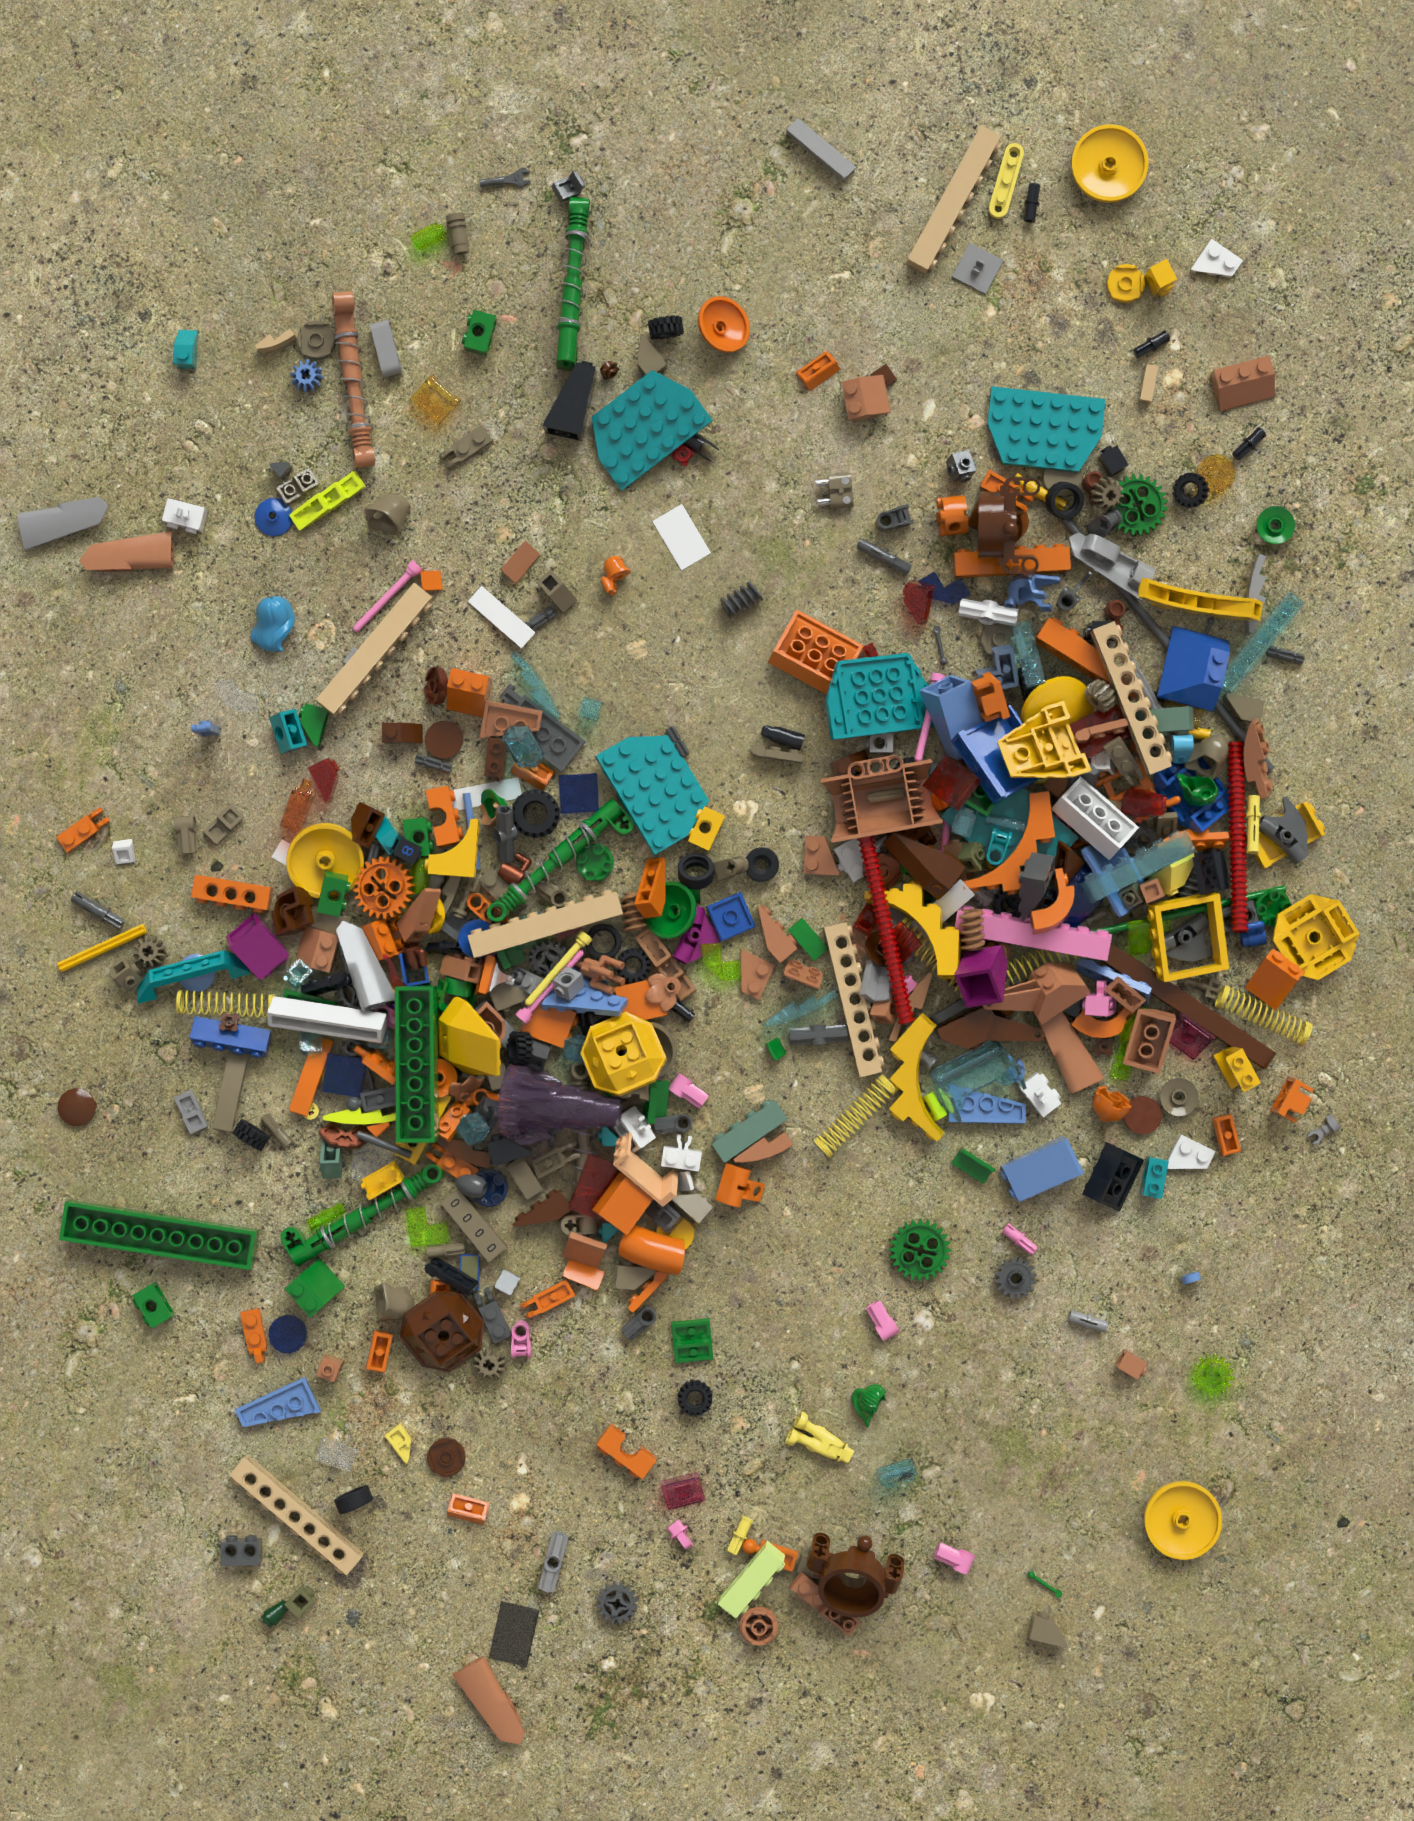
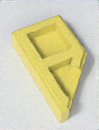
[384,1423,412,1464]

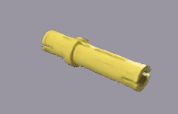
[1246,795,1261,854]

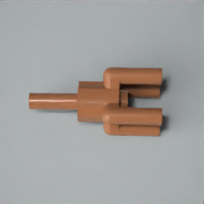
[574,955,625,995]

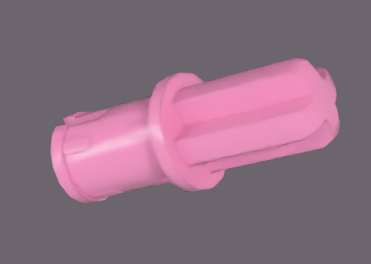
[1001,1223,1037,1255]

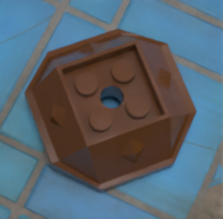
[399,1291,485,1372]

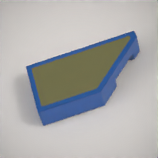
[460,1254,480,1290]

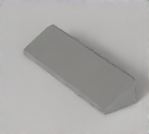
[786,118,856,182]

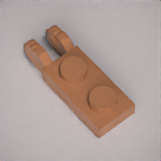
[1074,718,1129,744]

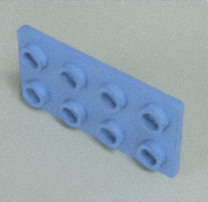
[1081,844,1144,918]

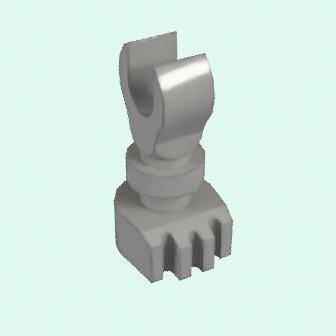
[1307,1114,1341,1144]

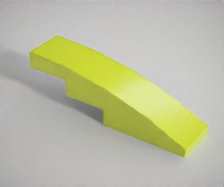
[289,471,366,531]
[322,1107,396,1124]

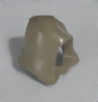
[365,494,411,535]
[1184,735,1229,780]
[374,1282,414,1322]

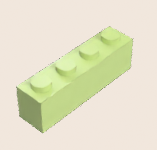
[718,1541,785,1618]

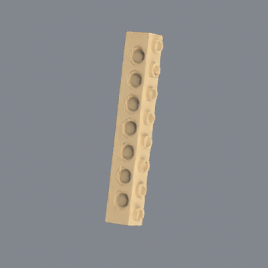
[1090,621,1173,776]
[824,922,885,1077]
[229,1454,364,1575]

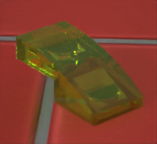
[1127,919,1149,956]
[1109,1037,1133,1082]

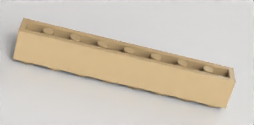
[906,125,1002,274]
[316,583,433,717]
[468,889,623,959]

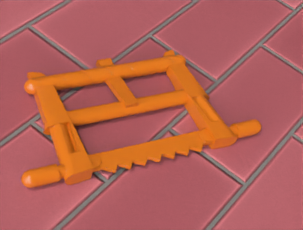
[1070,756,1181,850]

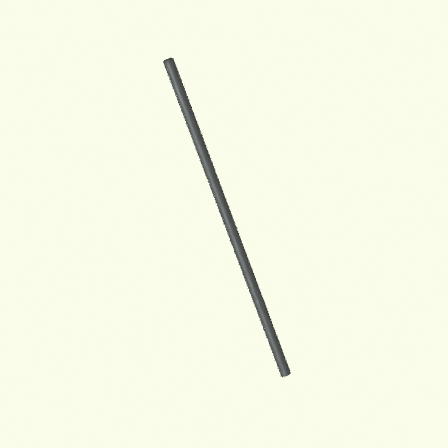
[1062,519,1275,773]

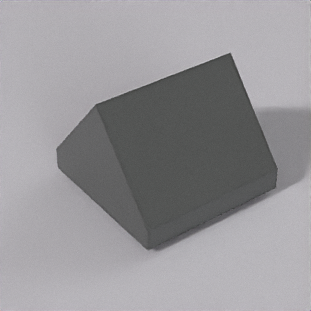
[270,462,292,480]

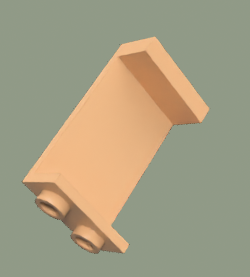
[613,1132,679,1207]

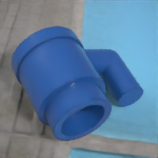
[1239,921,1267,948]

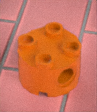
[936,495,968,536]

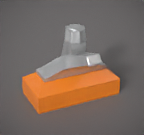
[474,955,515,996]

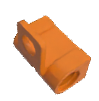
[715,1163,765,1208]

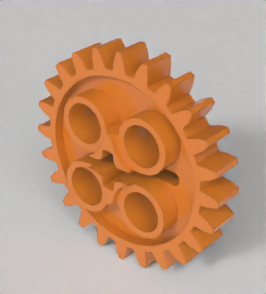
[353,857,415,919]

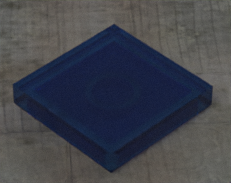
[559,773,599,814]
[322,1053,366,1098]

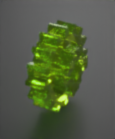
[1191,1354,1234,1397]

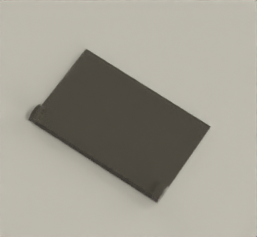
[489,1601,539,1668]

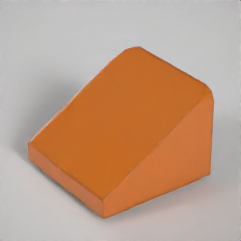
[420,571,443,592]
[367,1122,392,1137]

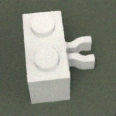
[162,498,208,534]
[1018,1072,1061,1117]
[610,1106,656,1153]
[661,1134,702,1171]

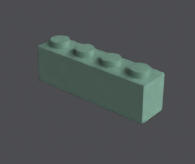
[1112,706,1194,739]
[711,1099,788,1163]

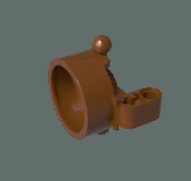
[978,476,1041,574]
[807,1532,905,1618]

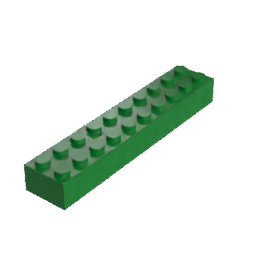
[59,1200,260,1270]

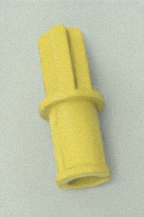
[727,1516,753,1555]

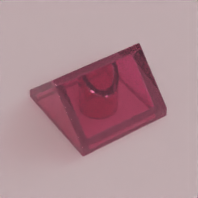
[1169,1014,1215,1060]
[661,1471,706,1510]

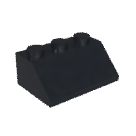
[1082,1142,1144,1212]

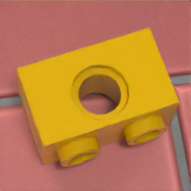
[1144,259,1177,297]
[687,806,725,851]

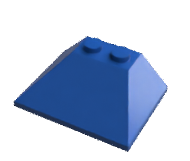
[1157,626,1230,712]
[1154,757,1230,833]

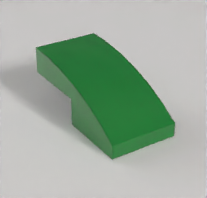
[788,918,828,961]

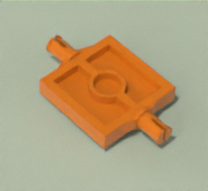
[353,1044,396,1085]

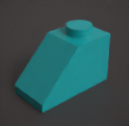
[173,330,198,369]
[375,815,401,856]

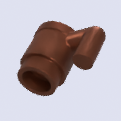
[1082,471,1103,506]
[1104,600,1126,630]
[497,852,532,884]
[402,942,428,970]

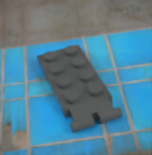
[496,684,585,772]

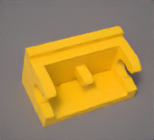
[361,1160,404,1200]

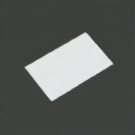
[652,504,711,570]

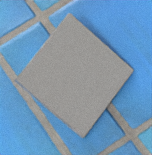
[952,243,1003,294]

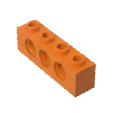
[191,875,274,913]

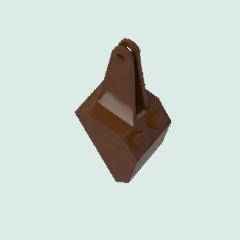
[934,1006,1045,1051]

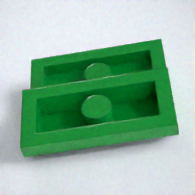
[671,1318,714,1363]

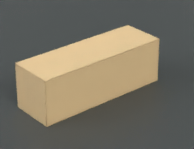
[1138,364,1158,404]

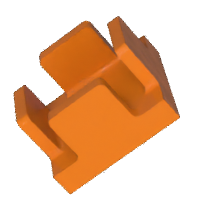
[971,672,1010,722]
[1270,1077,1314,1123]

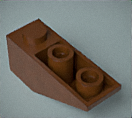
[512,1189,574,1227]

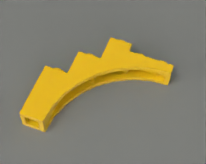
[1138,578,1263,621]
[864,881,961,979]
[889,1013,945,1142]

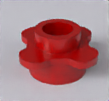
[672,444,694,466]

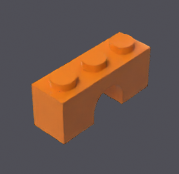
[425,785,464,849]
[596,1423,657,1479]

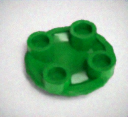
[576,843,614,882]
[1255,889,1292,927]

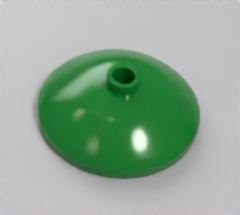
[645,881,696,939]

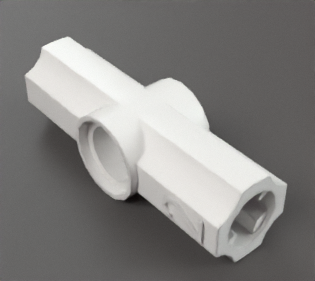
[959,598,1019,626]

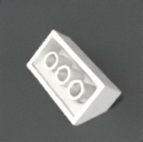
[1051,776,1139,860]

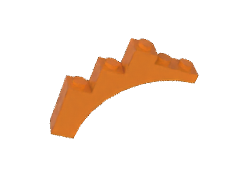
[963,791,1055,895]

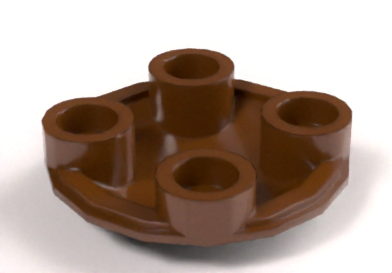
[58,1088,97,1126]

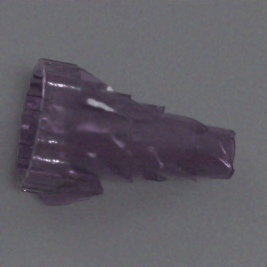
[497,1064,622,1145]

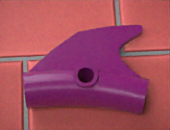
[673,906,720,965]

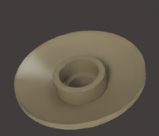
[1160,1078,1199,1116]

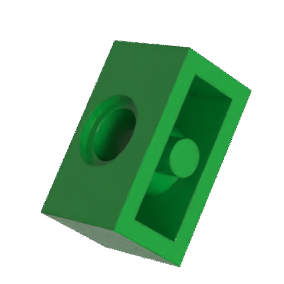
[462,310,497,357]
[403,817,435,857]
[317,871,351,917]
[132,1281,175,1328]

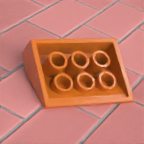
[768,609,864,694]

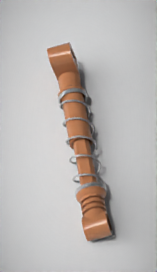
[331,291,375,468]

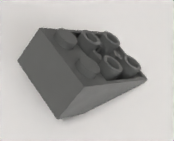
[1019,852,1055,921]

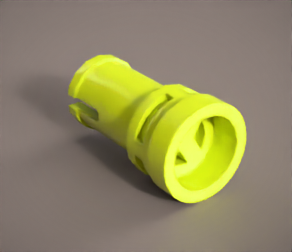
[923,1091,948,1122]

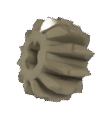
[1090,477,1124,511]
[1084,679,1118,713]
[133,935,166,967]
[473,1347,506,1381]

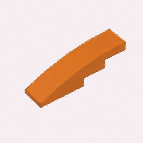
[289,1035,334,1117]

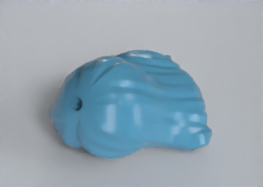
[250,596,295,652]

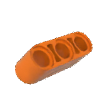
[467,893,509,925]

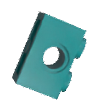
[269,709,307,754]
[1139,1156,1169,1199]

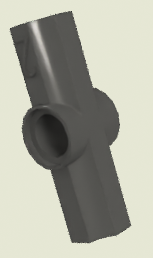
[492,805,518,863]
[789,1024,848,1045]

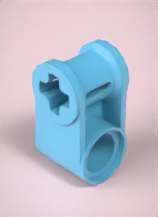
[1170,734,1194,764]

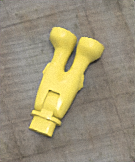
[785,1411,854,1464]

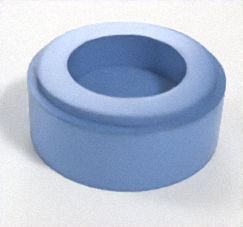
[1181,1271,1201,1285]

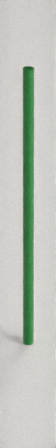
[1091,885,1286,934]

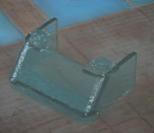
[930,1041,1027,1123]

